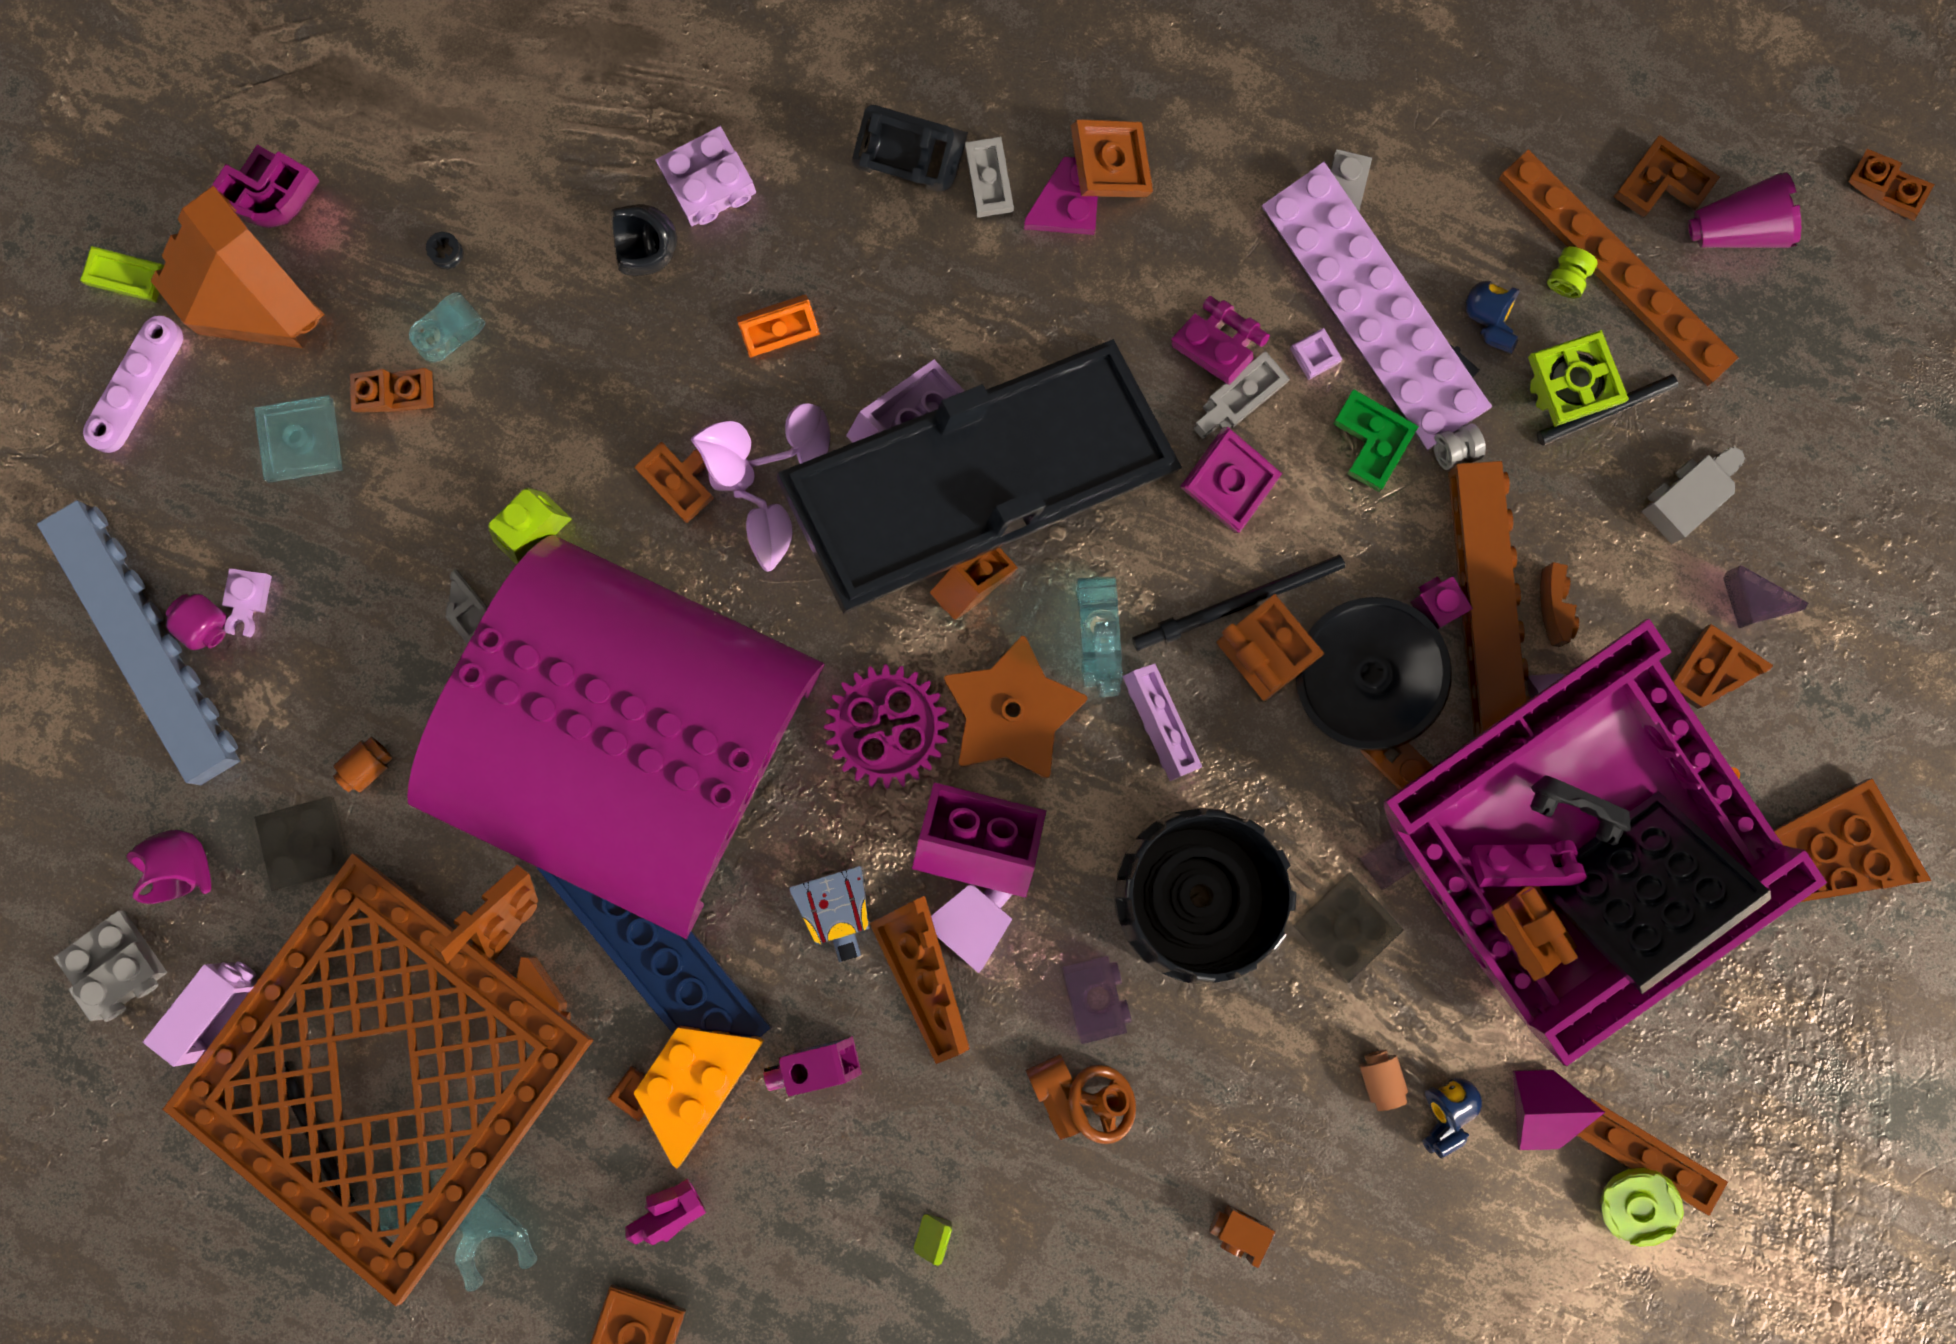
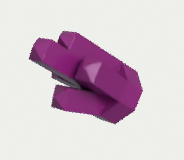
[625,1178,707,1245]

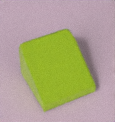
[914,1214,952,1266]

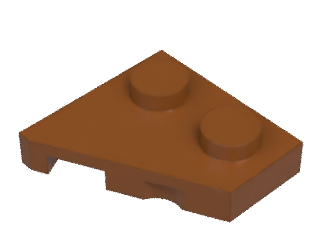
[1672,624,1773,709]

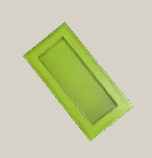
[80,246,164,303]

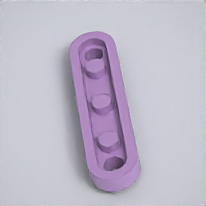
[83,316,183,453]

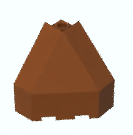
[151,185,325,348]

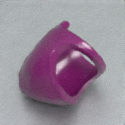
[126,830,211,904]

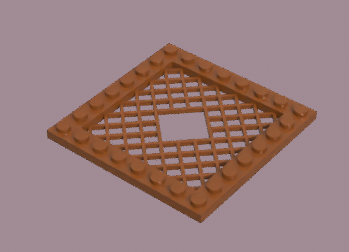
[162,853,594,1306]

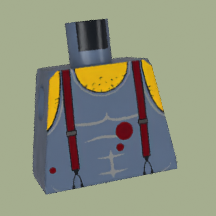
[789,866,870,962]

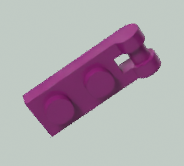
[1469,840,1587,887]

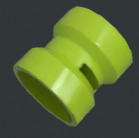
[1547,246,1598,299]

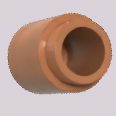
[1359,1049,1408,1111]

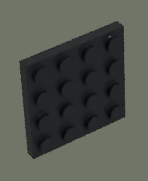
[1540,791,1771,994]

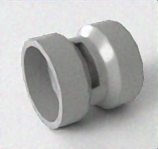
[1433,423,1486,470]

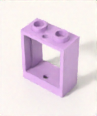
[143,961,257,1067]

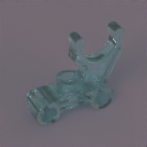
[1077,576,1123,697]
[379,1182,537,1292]

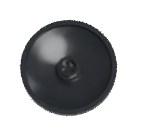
[1295,597,1452,751]

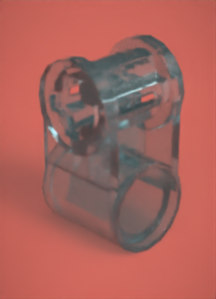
[409,292,485,362]

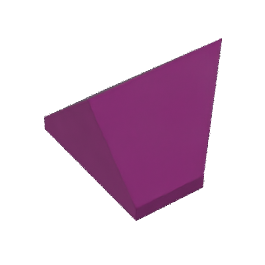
[1513,1069,1605,1150]

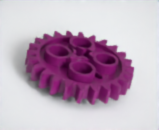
[824,664,949,789]

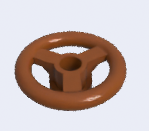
[1068,1065,1136,1144]

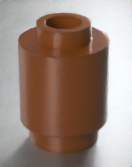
[333,736,393,793]

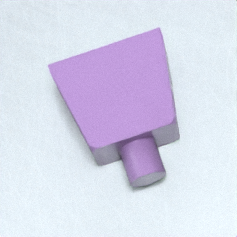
[931,884,1013,973]

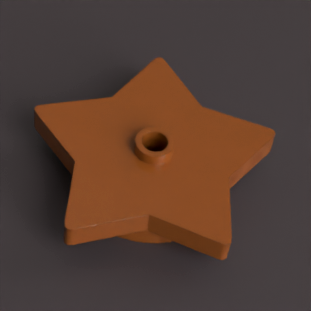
[944,636,1088,779]

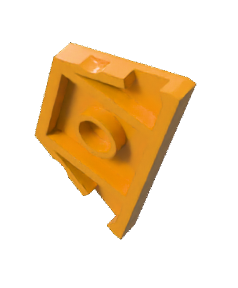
[634,1026,765,1169]

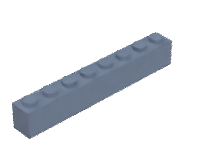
[37,500,241,785]

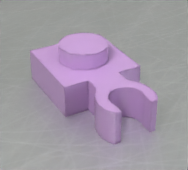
[222,568,272,638]

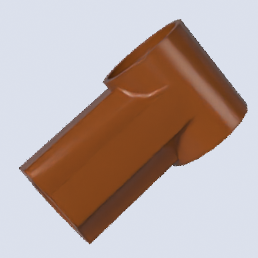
[1025,1054,1090,1140]

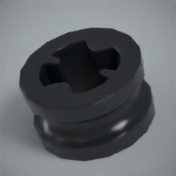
[426,231,464,270]

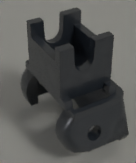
[852,103,968,192]

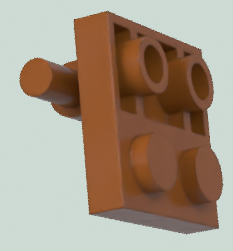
[1216,594,1325,702]
[1491,886,1578,981]

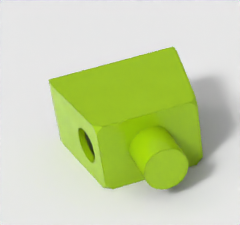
[488,487,572,565]

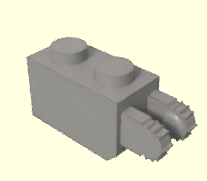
[1641,446,1746,544]

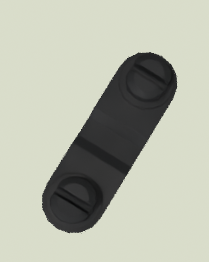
[1529,775,1631,845]

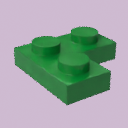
[1333,389,1419,493]

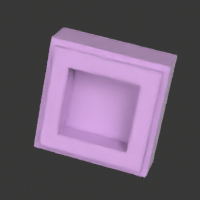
[1290,328,1342,380]

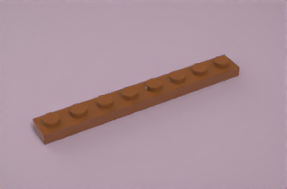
[1499,149,1739,386]

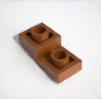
[1849,149,1935,221]
[350,368,434,412]
[1540,562,1579,647]

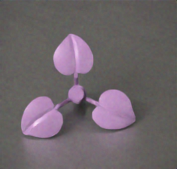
[690,403,830,572]

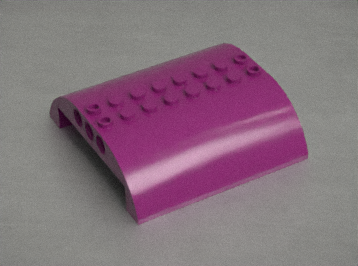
[407,535,825,939]
[1384,619,1827,1067]

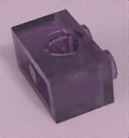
[1061,955,1132,1044]

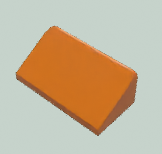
[737,294,820,358]

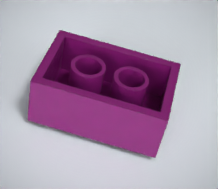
[912,782,1047,898]

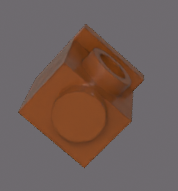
[1209,1204,1275,1268]

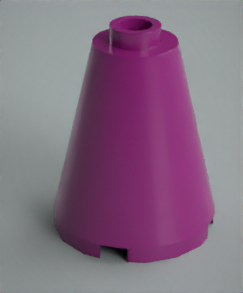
[1688,172,1802,248]

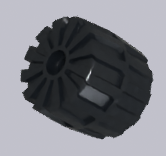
[1114,808,1296,984]

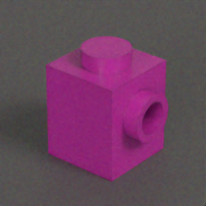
[1410,576,1473,629]

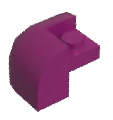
[211,144,319,228]

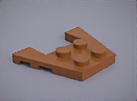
[429,865,538,999]

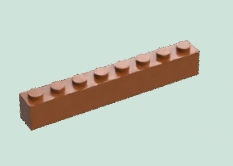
[1448,461,1531,738]

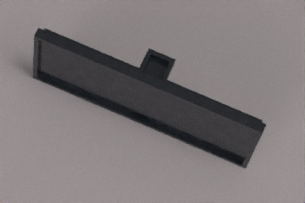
[777,339,1182,614]

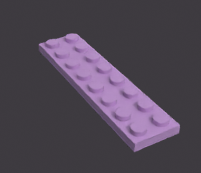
[1262,162,1492,450]

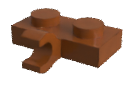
[634,442,714,523]

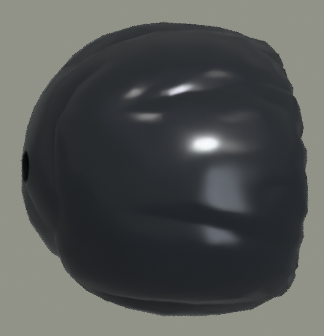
[611,204,677,276]

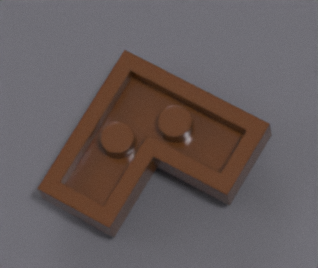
[1614,135,1720,218]

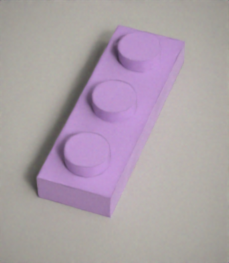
[1122,664,1202,781]

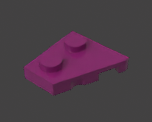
[1024,157,1098,235]

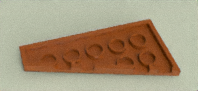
[1773,778,1932,902]

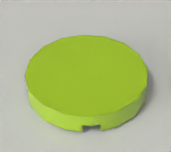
[1600,1168,1684,1247]

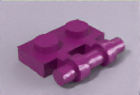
[1171,296,1270,385]

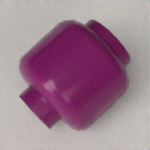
[165,594,226,650]

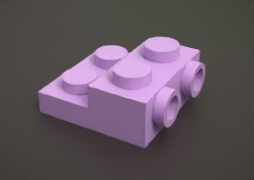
[655,126,756,227]

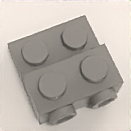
[53,911,168,1022]

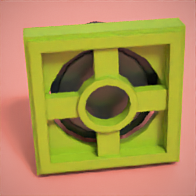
[1528,330,1629,427]

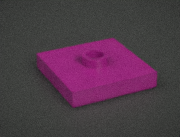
[1180,427,1282,533]

